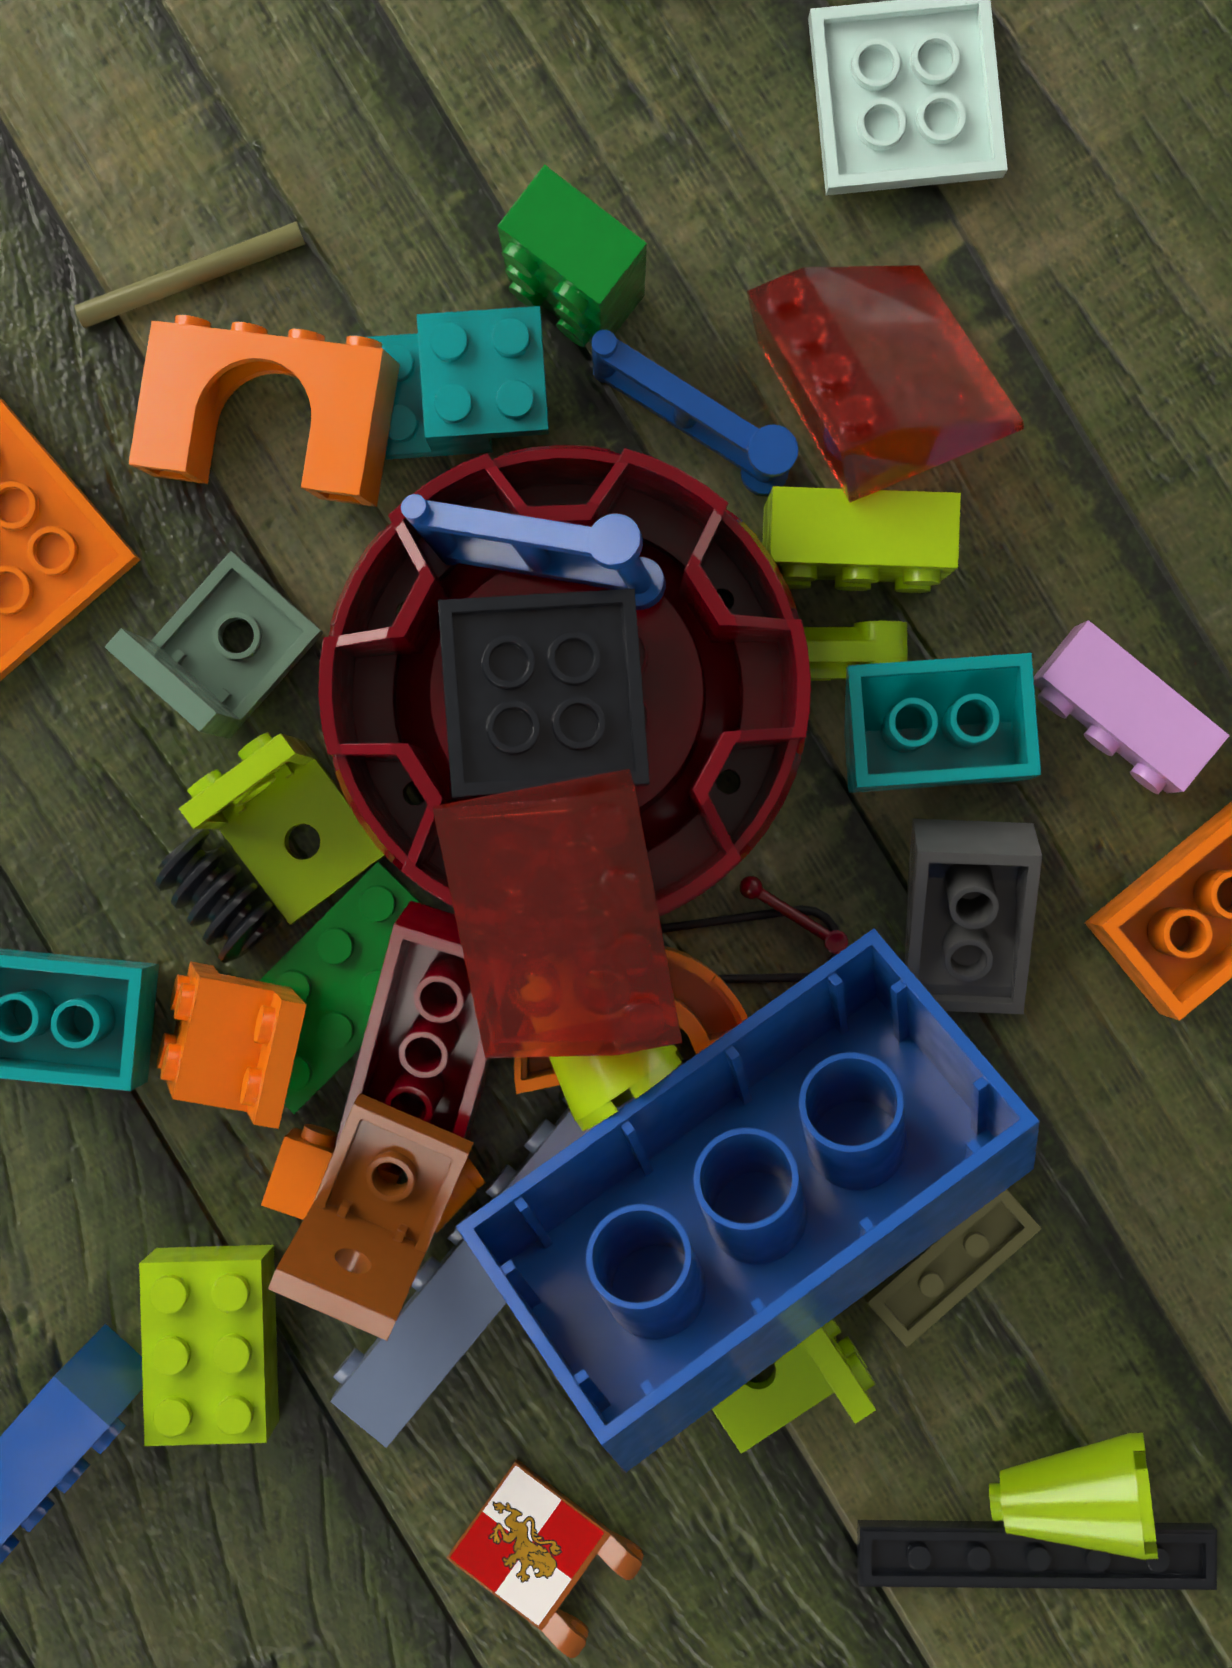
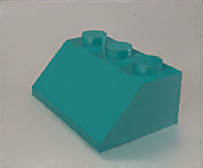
[844,653,1041,793]

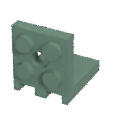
[105,551,324,739]

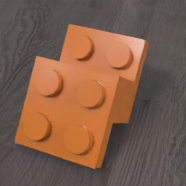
[157,961,307,1129]

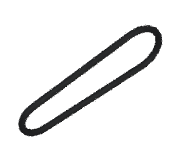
[623,905,839,983]

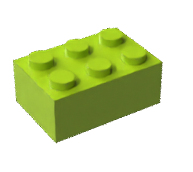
[762,486,961,593]
[139,1245,279,1446]

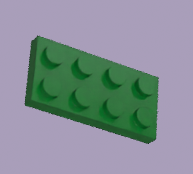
[259,861,424,1114]

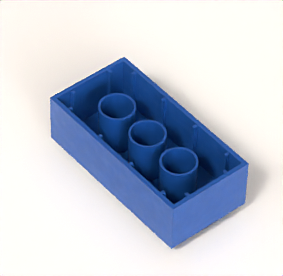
[456,929,1040,1473]

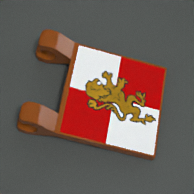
[446,1459,644,1658]

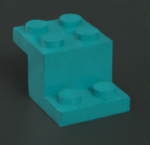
[367,306,549,460]

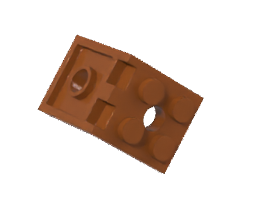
[268,1093,474,1341]

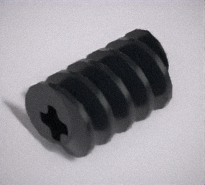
[155,829,284,963]

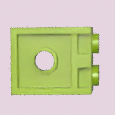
[178,732,385,925]
[712,1318,876,1454]

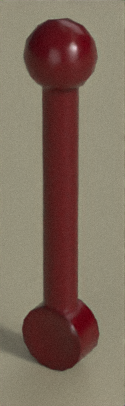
[739,876,848,954]

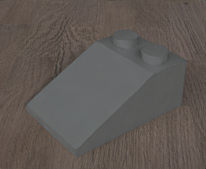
[905,819,1042,1014]

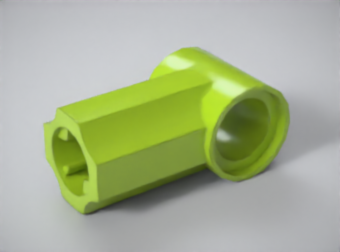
[803,621,908,681]

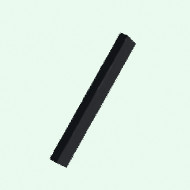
[857,1520,1217,1590]

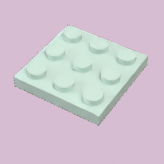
[808,0,1008,196]

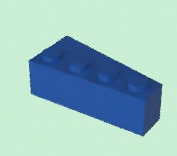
[0,1324,143,1564]

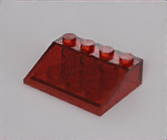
[747,265,1024,503]
[433,769,682,1058]

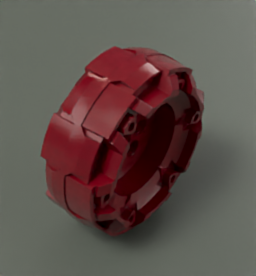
[319,445,811,936]

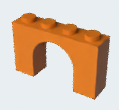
[129,315,400,507]

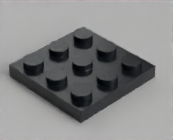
[438,588,650,799]

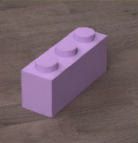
[1033,620,1230,794]

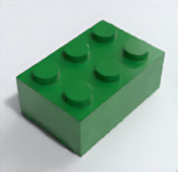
[497,164,647,347]

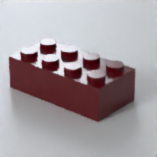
[335,901,527,1145]

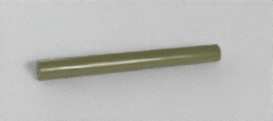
[74,221,306,328]

